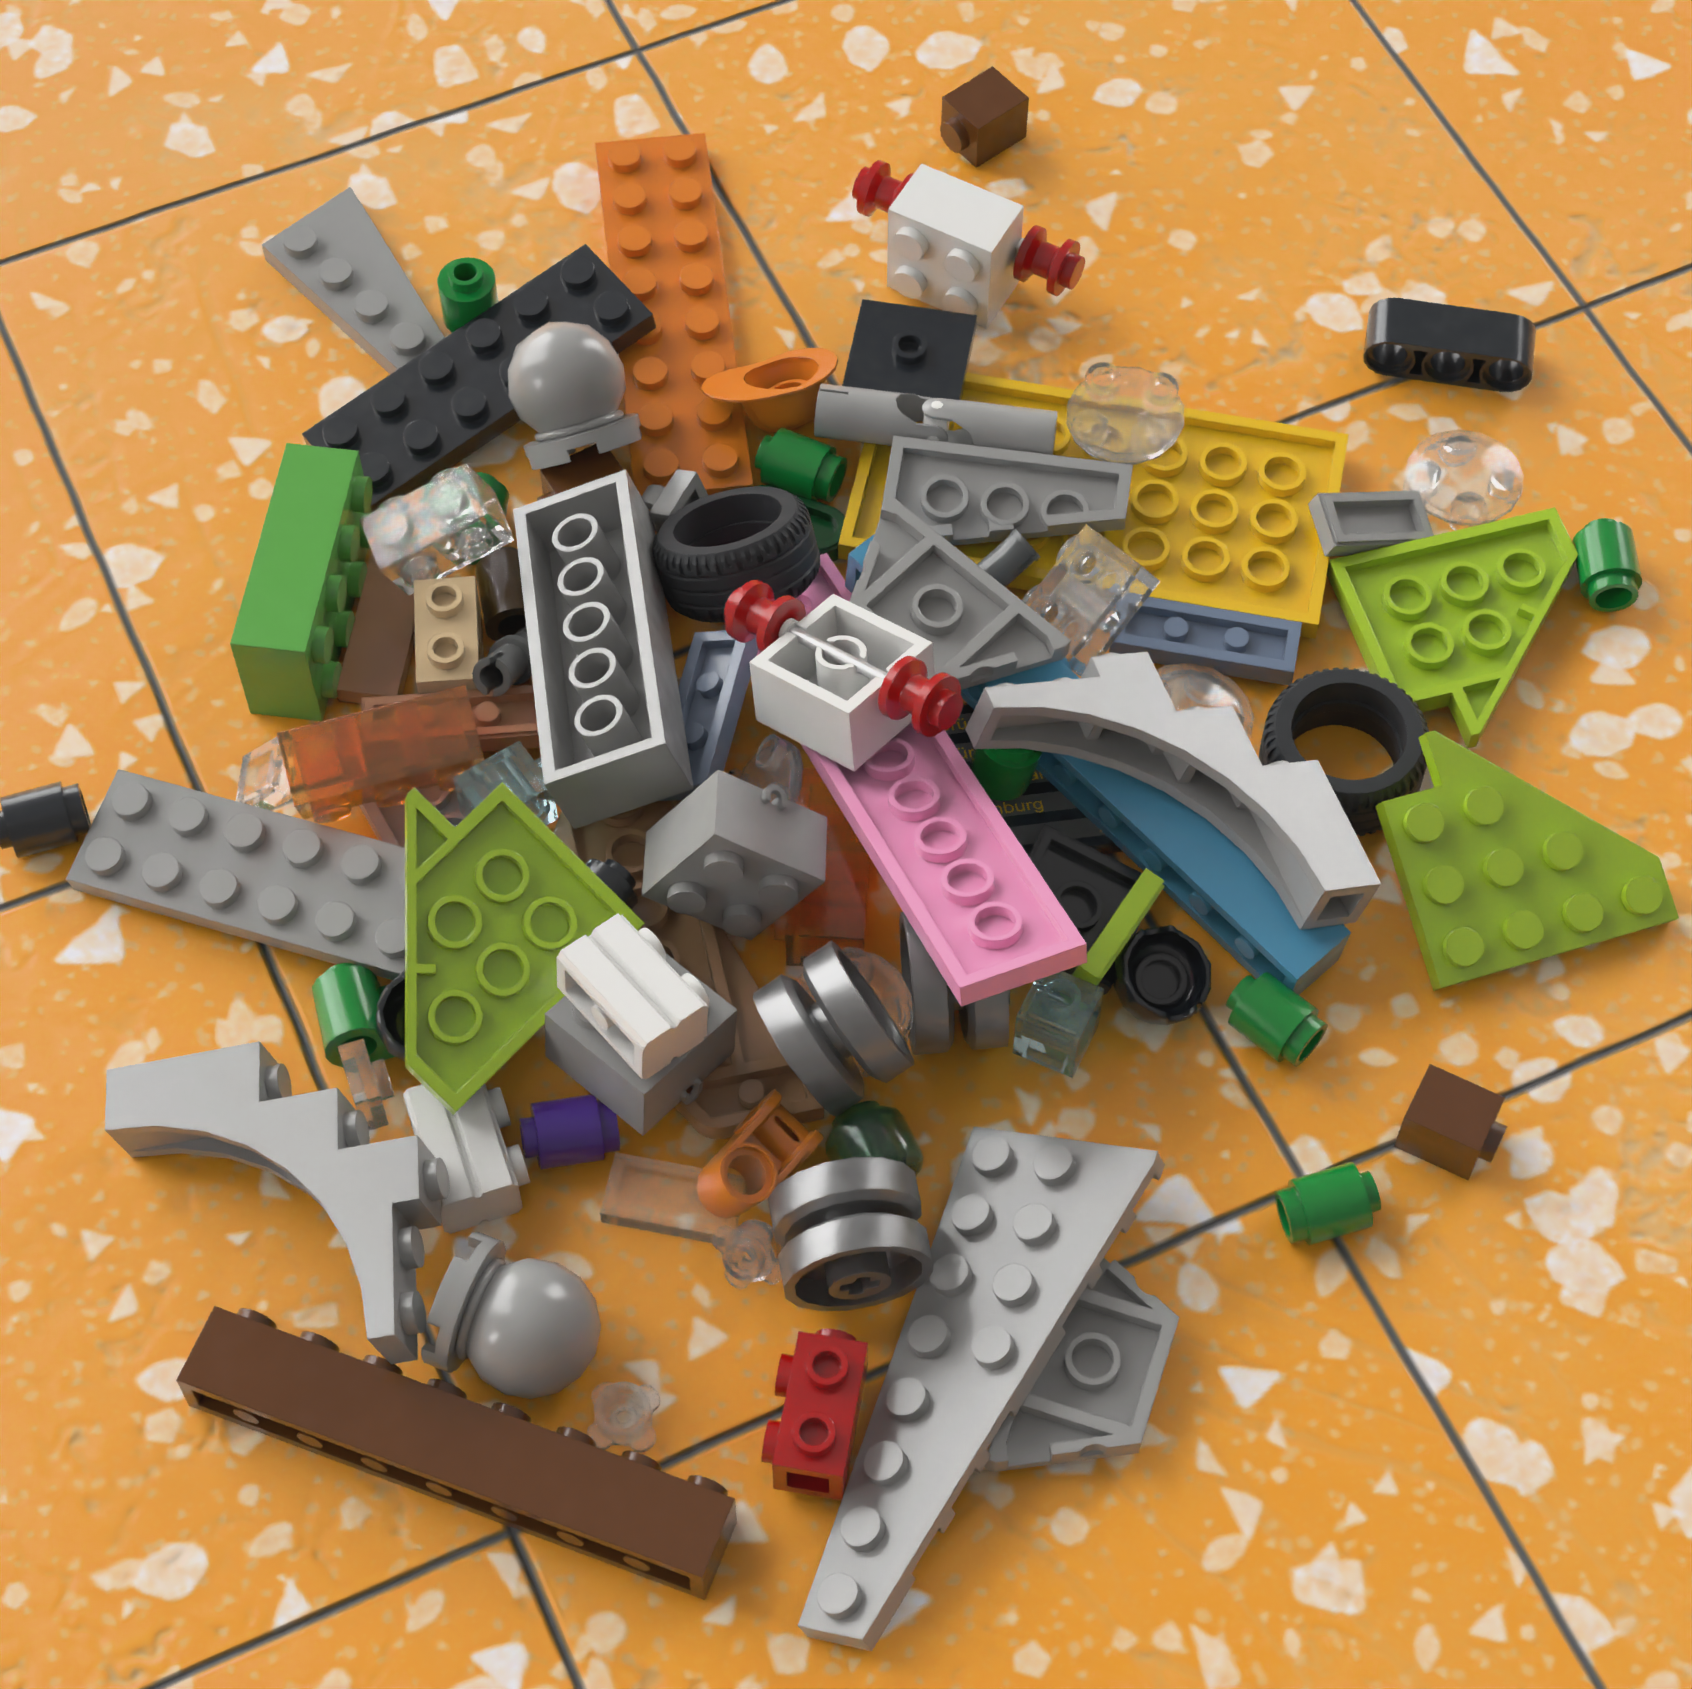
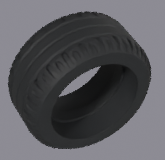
[653,487,820,623]
[1259,668,1429,836]

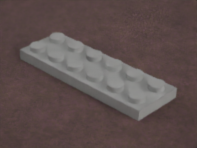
[66,769,405,980]

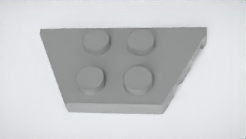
[849,495,1071,690]
[984,1258,1179,1472]

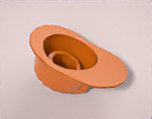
[701,348,838,433]

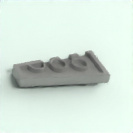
[262,186,445,374]
[882,435,1133,546]

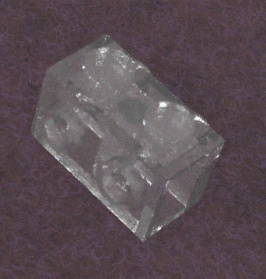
[359,463,515,595]
[1022,524,1160,676]

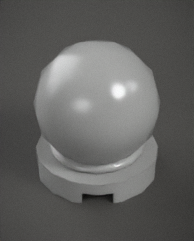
[508,322,642,470]
[421,1232,601,1399]

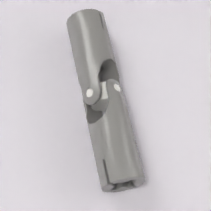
[814,383,1058,455]

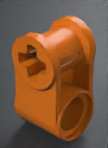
[697,1089,824,1219]

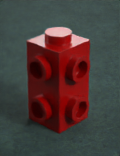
[761,1328,868,1501]

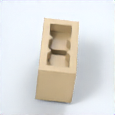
[413,576,484,694]

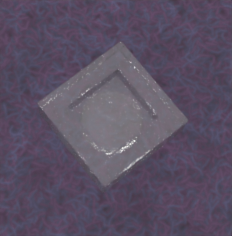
[235,734,300,810]
[337,1039,395,1131]

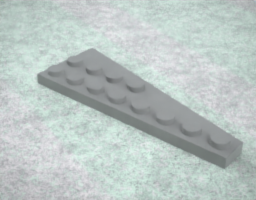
[798,1127,1165,1651]

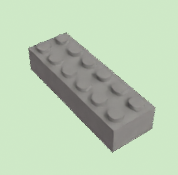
[513,469,694,829]

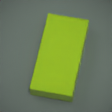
[1063,868,1165,1001]

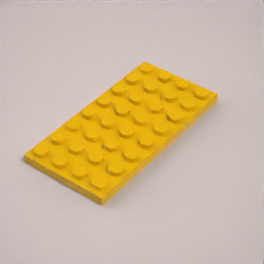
[838,372,1349,639]

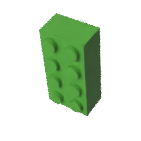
[230,443,380,722]

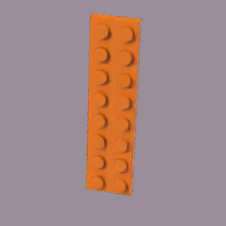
[595,133,753,496]

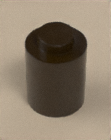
[475,547,526,641]

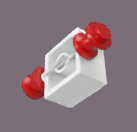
[852,160,1085,329]
[724,580,963,771]

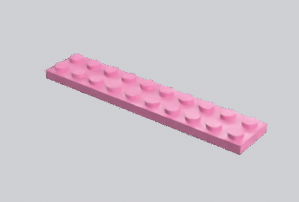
[756,553,1087,1007]

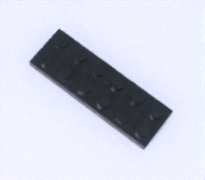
[302,244,656,516]

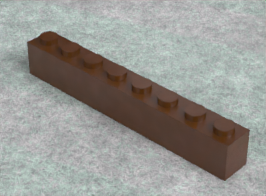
[176,1306,737,1600]

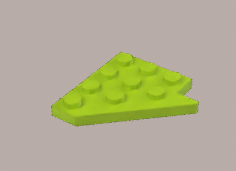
[1327,507,1578,749]
[1375,730,1679,991]
[405,782,645,1115]

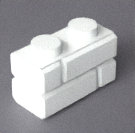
[557,914,710,1080]
[403,1084,530,1234]

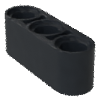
[1363,298,1536,392]

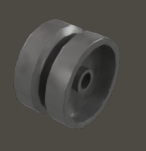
[899,912,1010,1055]
[753,940,914,1117]
[768,1157,933,1311]

